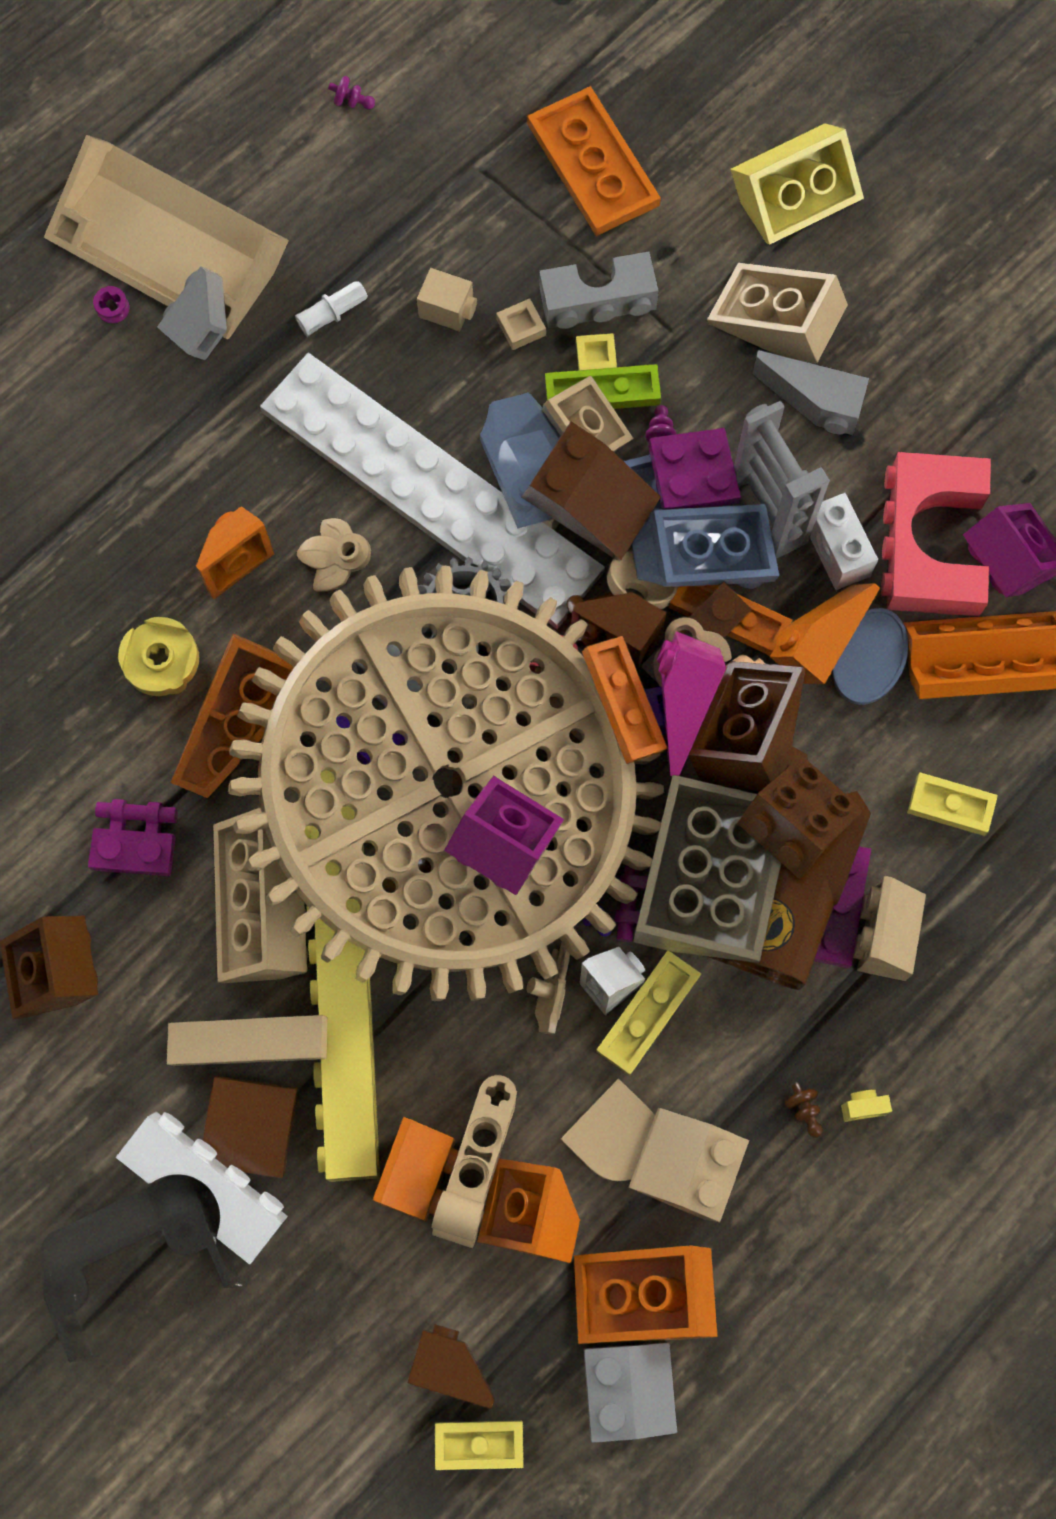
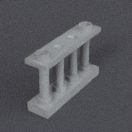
[734,400,830,559]

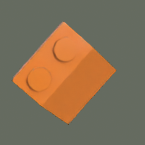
[373,1117,459,1222]

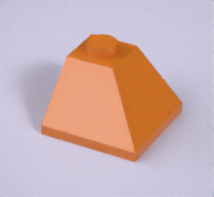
[196,506,275,599]
[477,1159,580,1263]

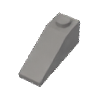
[753,350,869,435]

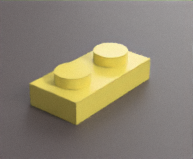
[907,772,998,836]
[435,1421,524,1470]

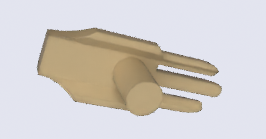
[527,942,570,1034]

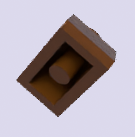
[408,1324,495,1409]

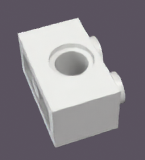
[810,493,878,590]

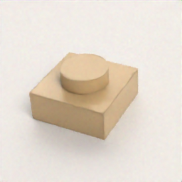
[496,299,546,350]

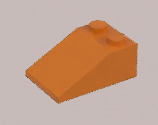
[574,1246,717,1344]

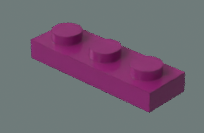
[814,846,871,968]

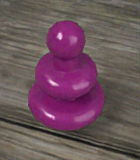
[328,76,375,110]
[645,405,677,443]

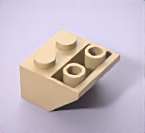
[853,876,926,981]

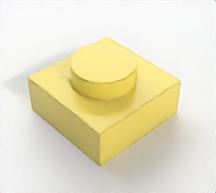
[576,333,617,370]
[841,1090,892,1122]

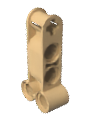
[431,1075,517,1248]

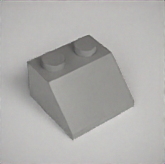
[584,1342,677,1443]

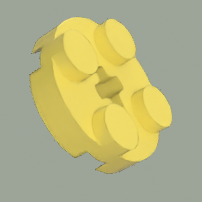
[118,617,199,696]

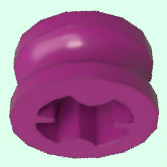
[93,286,130,323]

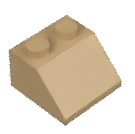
[629,1108,749,1222]

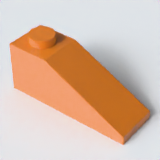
[770,583,880,684]

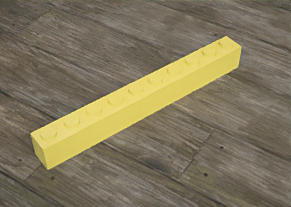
[304,770,380,1182]

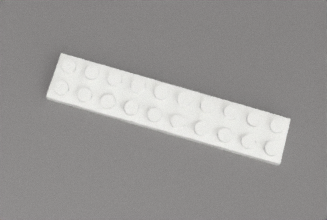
[260,353,605,629]

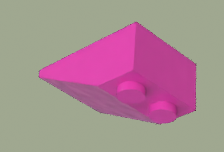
[657,631,726,776]

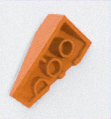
[171,634,294,798]

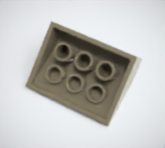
[633,775,781,963]

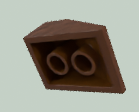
[521,421,661,562]
[688,661,805,791]

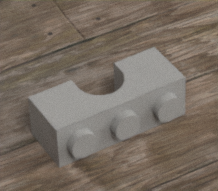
[539,252,658,329]

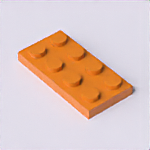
[527,86,661,236]

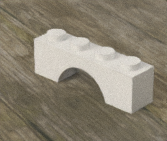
[116,1112,288,1264]

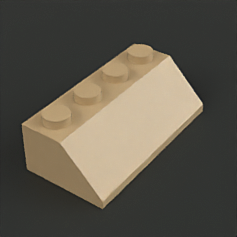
[213,807,308,983]

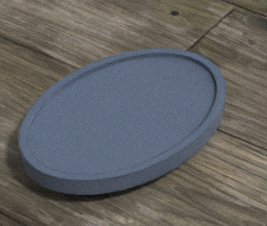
[832,608,908,705]

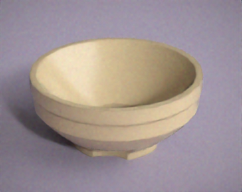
[607,550,677,609]

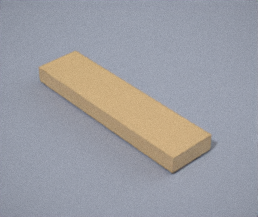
[167,1015,327,1066]

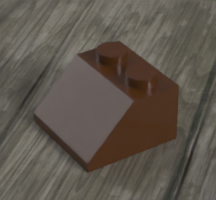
[0,915,99,1019]

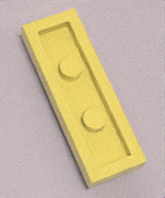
[596,951,701,1076]

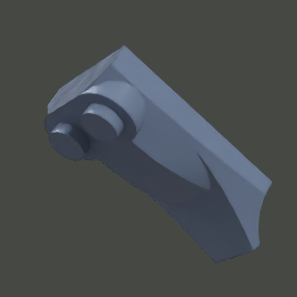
[480,393,560,529]
[631,504,779,589]

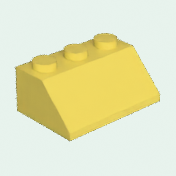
[731,123,864,245]

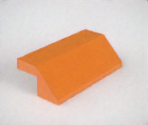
[903,611,1056,699]

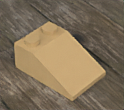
[707,263,848,363]

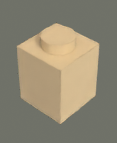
[417,268,477,331]

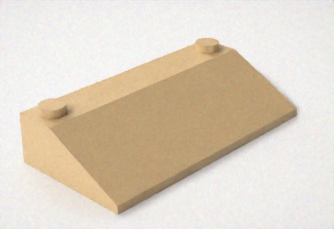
[44,135,289,339]

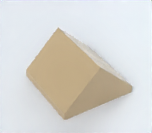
[542,376,634,452]

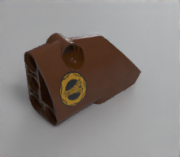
[707,791,871,990]

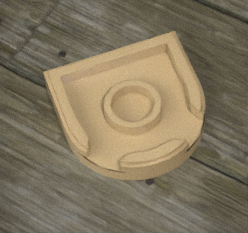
[560,1078,655,1181]

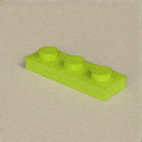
[545,364,661,409]

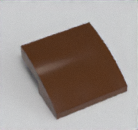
[203,1076,298,1178]

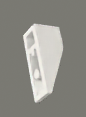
[580,947,645,1015]

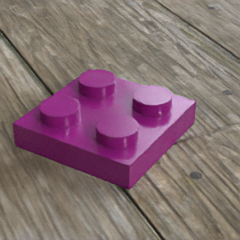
[648,428,741,510]

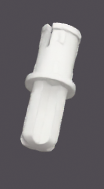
[295,281,367,337]

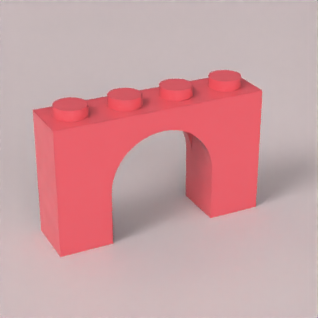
[881,452,991,617]

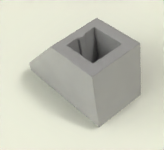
[157,266,227,360]

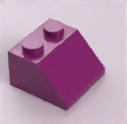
[963,503,1056,598]
[444,775,564,895]

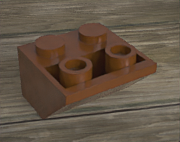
[572,592,666,674]

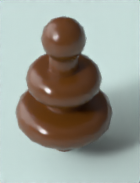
[785,1083,823,1138]

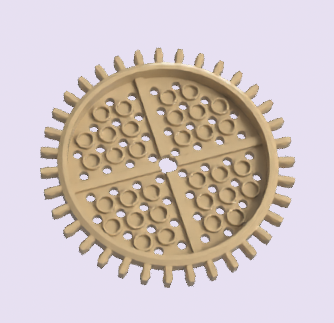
[228,566,664,1001]

